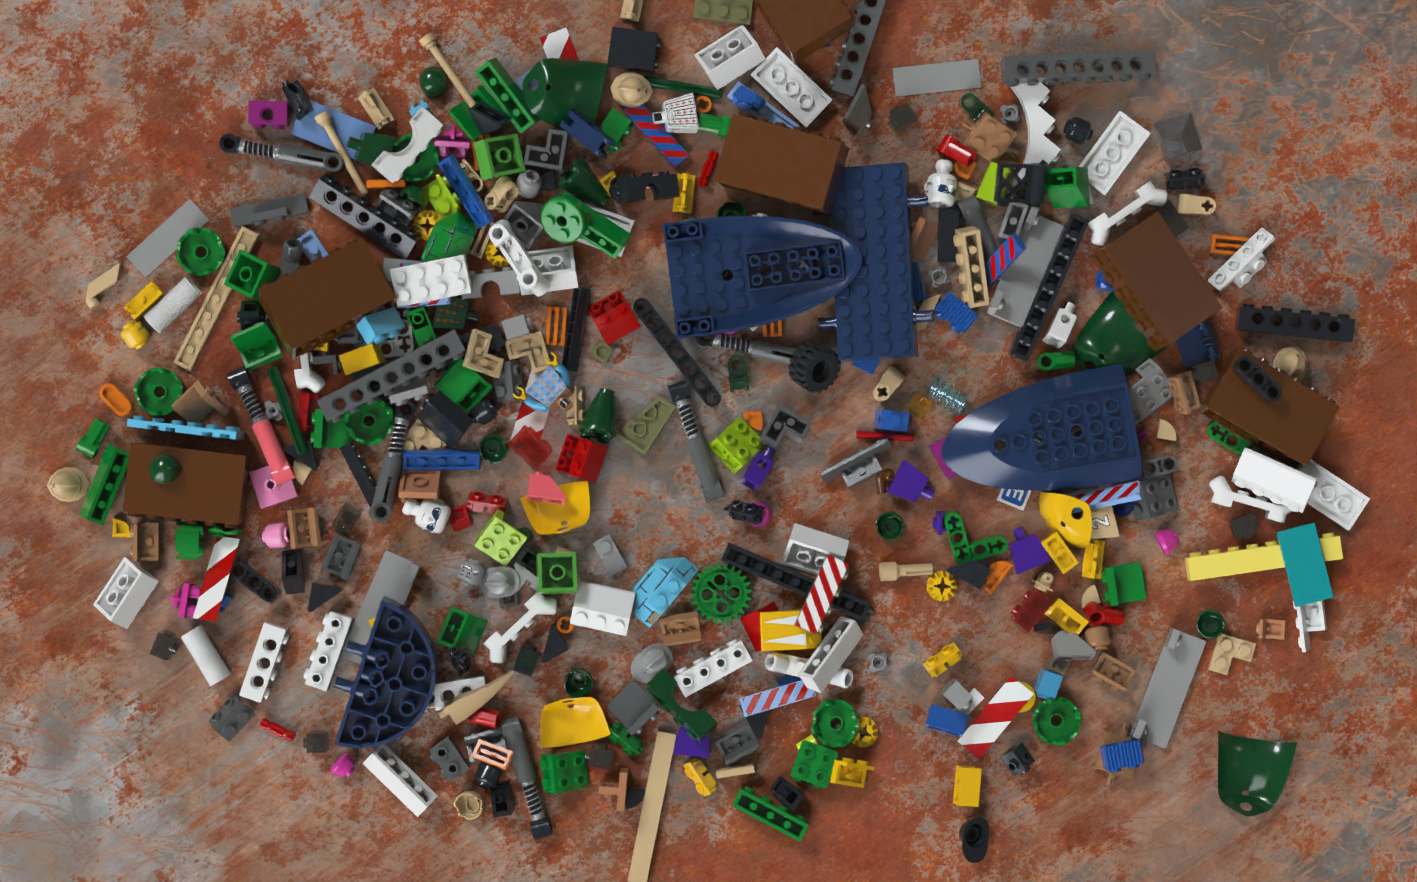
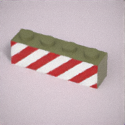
[794,555,850,635]

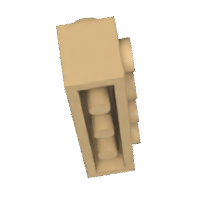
[953,226,990,308]

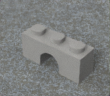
[462,267,521,300]

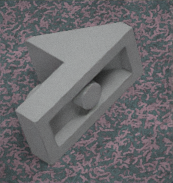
[514,562,537,591]

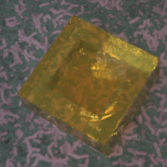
[906,392,932,420]

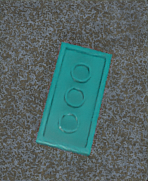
[1276,523,1333,607]

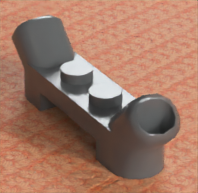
[265,238,303,326]

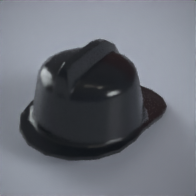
[959,817,989,863]

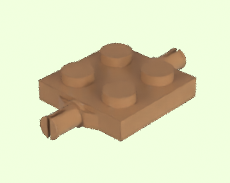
[961,112,1018,163]
[1094,722,1142,787]

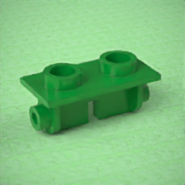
[608,722,645,758]

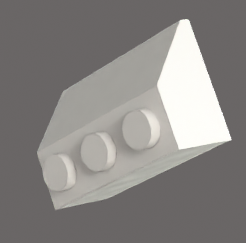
[694,24,766,90]
[519,245,578,296]
[781,523,849,575]
[93,557,159,629]
[570,580,636,636]

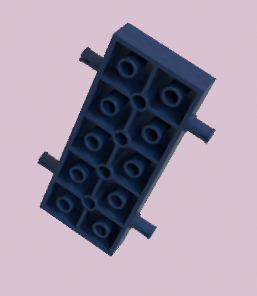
[812,162,934,362]

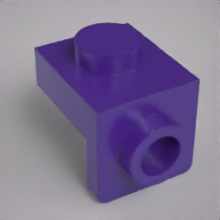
[932,511,960,535]

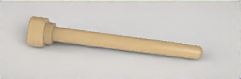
[419,33,476,108]
[314,110,368,196]

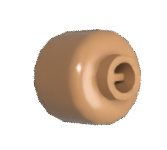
[1084,624,1111,652]

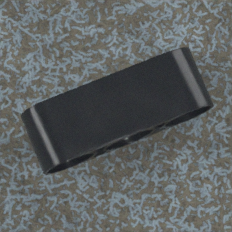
[938,207,959,263]
[1232,356,1282,403]
[230,561,280,602]

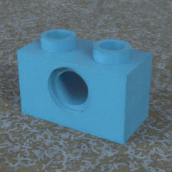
[1033,667,1063,700]

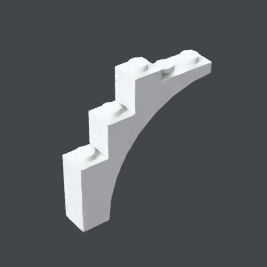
[1007,68,1061,189]

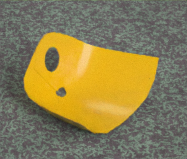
[520,481,590,535]
[1039,492,1092,548]
[540,697,611,747]

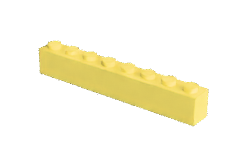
[1185,532,1343,581]

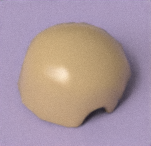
[454,791,485,820]

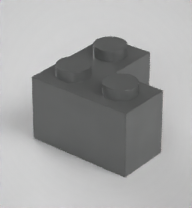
[524,129,569,172]
[758,404,812,450]

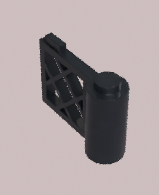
[994,163,1049,207]

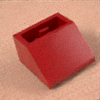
[587,289,641,345]
[555,433,608,483]

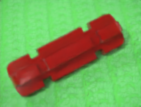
[697,150,719,187]
[259,718,296,742]

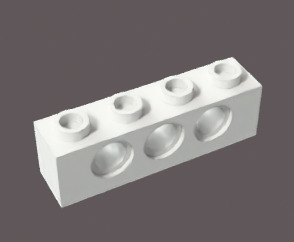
[239,622,290,703]
[424,675,487,713]

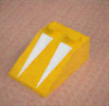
[760,609,822,651]

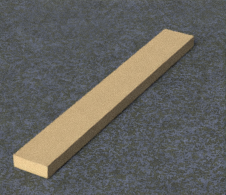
[173,226,260,371]
[628,731,676,882]

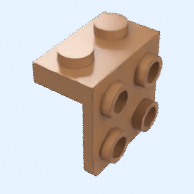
[172,380,230,423]

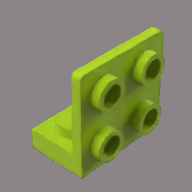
[422,174,462,219]
[708,416,764,474]
[474,509,527,566]

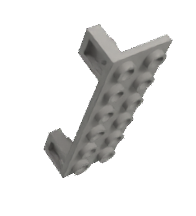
[986,207,1063,327]
[1071,358,1173,437]
[341,551,421,664]
[1129,627,1206,748]

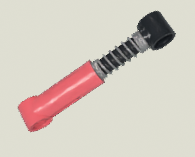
[227,366,296,486]

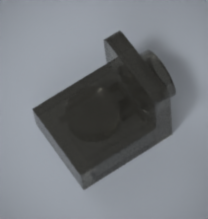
[332,503,362,537]

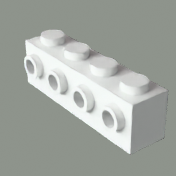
[303,610,354,691]
[798,616,864,693]
[674,639,753,698]
[362,744,438,817]

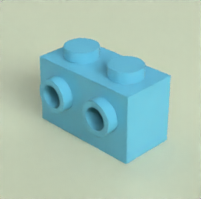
[356,307,405,345]

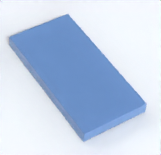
[291,99,377,163]

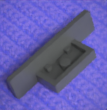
[230,194,309,227]
[820,438,892,490]

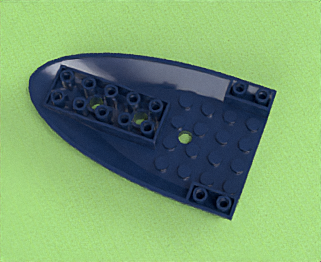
[662,216,862,339]
[941,364,1142,491]

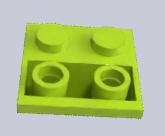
[976,162,1015,207]

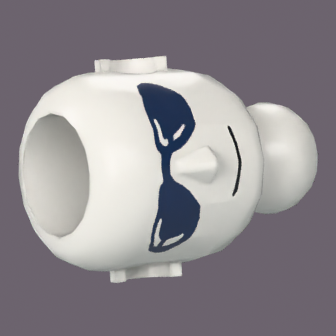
[924,159,957,208]
[402,498,451,534]

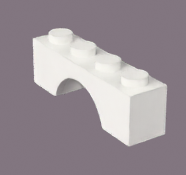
[372,107,443,183]

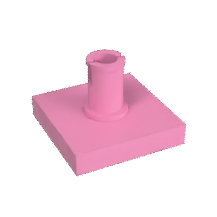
[249,466,298,509]

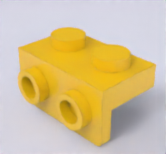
[830,757,875,788]

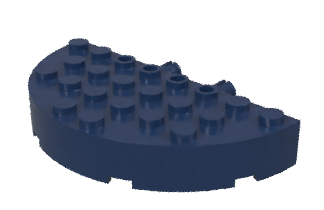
[333,596,438,748]

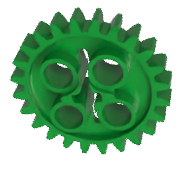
[690,562,752,624]

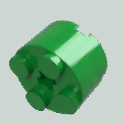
[175,521,205,560]

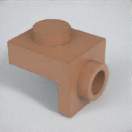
[1256,619,1287,640]

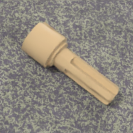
[879,562,933,581]

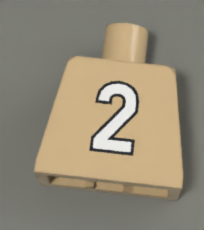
[1080,506,1120,539]

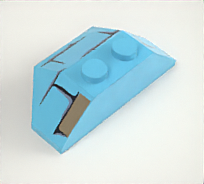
[633,557,699,628]

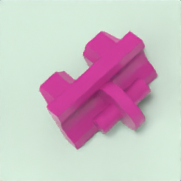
[435,125,471,157]
[168,582,201,618]

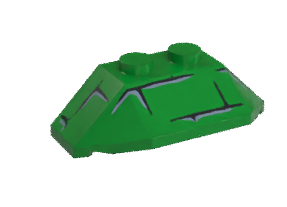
[421,211,475,263]

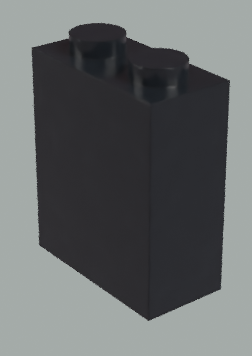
[607,26,661,73]
[417,390,474,448]

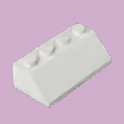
[1231,447,1317,513]

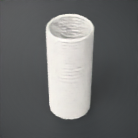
[144,277,202,333]
[181,625,231,686]

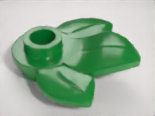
[208,525,244,538]

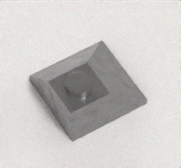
[842,84,873,132]
[1154,112,1202,160]
[503,201,545,250]

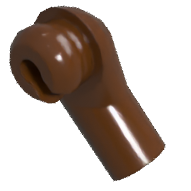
[876,469,895,494]

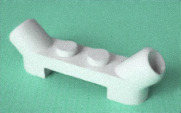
[1088,181,1167,246]
[489,220,550,296]
[294,352,326,393]
[1209,476,1292,523]
[483,593,557,663]
[765,652,853,688]

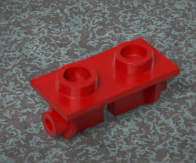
[297,392,319,432]
[467,492,507,515]

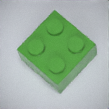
[473,133,526,181]
[536,552,577,594]

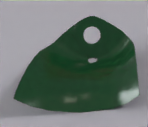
[522,58,608,131]
[1074,291,1168,377]
[1218,731,1297,817]

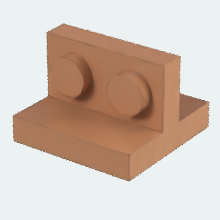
[911,214,939,262]
[399,468,441,503]
[599,768,628,811]

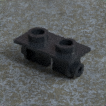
[282,80,313,121]
[1164,168,1206,191]
[724,500,765,525]
[449,646,471,677]

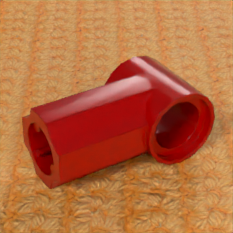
[936,134,977,167]
[1084,602,1124,626]
[465,707,502,729]

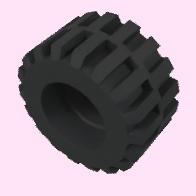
[788,340,841,393]

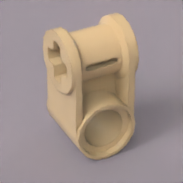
[460,158,485,194]
[484,175,520,213]
[1178,194,1216,215]
[873,365,906,402]

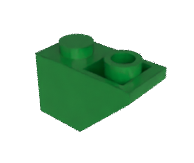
[602,108,633,154]
[406,306,438,348]

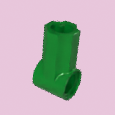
[698,113,731,138]
[1035,351,1075,371]
[76,418,111,459]

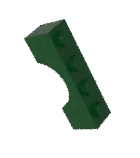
[647,669,717,743]

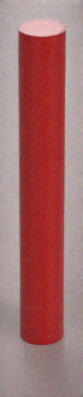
[856,431,914,442]

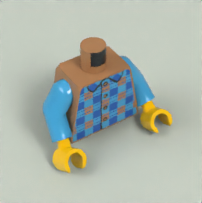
[512,352,573,412]

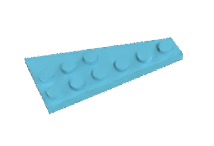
[127,416,245,440]

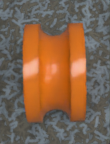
[695,96,712,114]
[557,616,574,633]

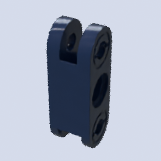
[560,109,616,159]

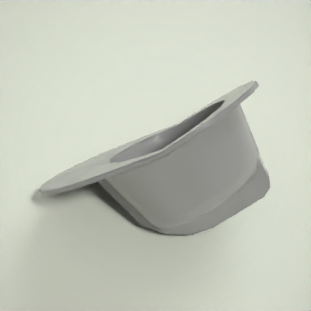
[480,566,520,598]
[630,643,673,683]

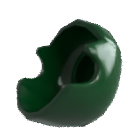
[419,66,448,98]
[399,185,428,212]
[716,200,746,217]
[479,434,508,464]
[149,454,181,484]
[875,511,905,541]
[1196,609,1225,639]
[563,668,593,698]

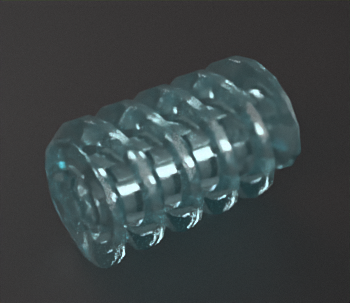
[924,378,967,416]

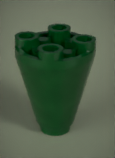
[557,157,610,208]
[579,388,616,444]

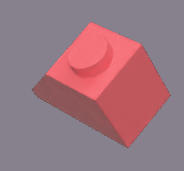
[526,472,566,505]

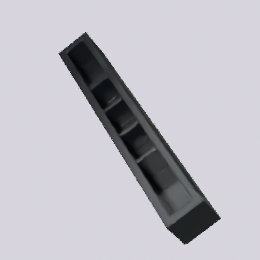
[562,287,591,372]
[339,442,384,523]

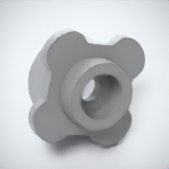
[1000,104,1020,124]
[928,266,950,288]
[263,401,282,421]
[868,652,888,672]

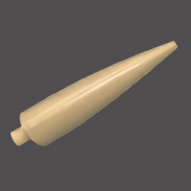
[437,670,515,725]

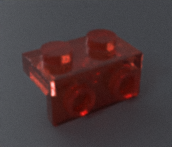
[507,425,553,471]
[1010,588,1052,632]

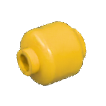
[121,320,150,350]

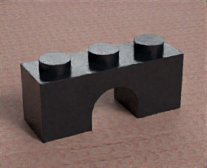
[617,171,680,203]

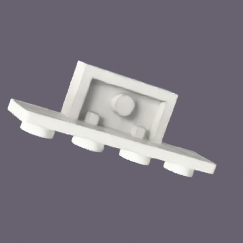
[1208,228,1275,292]
[1293,600,1327,652]

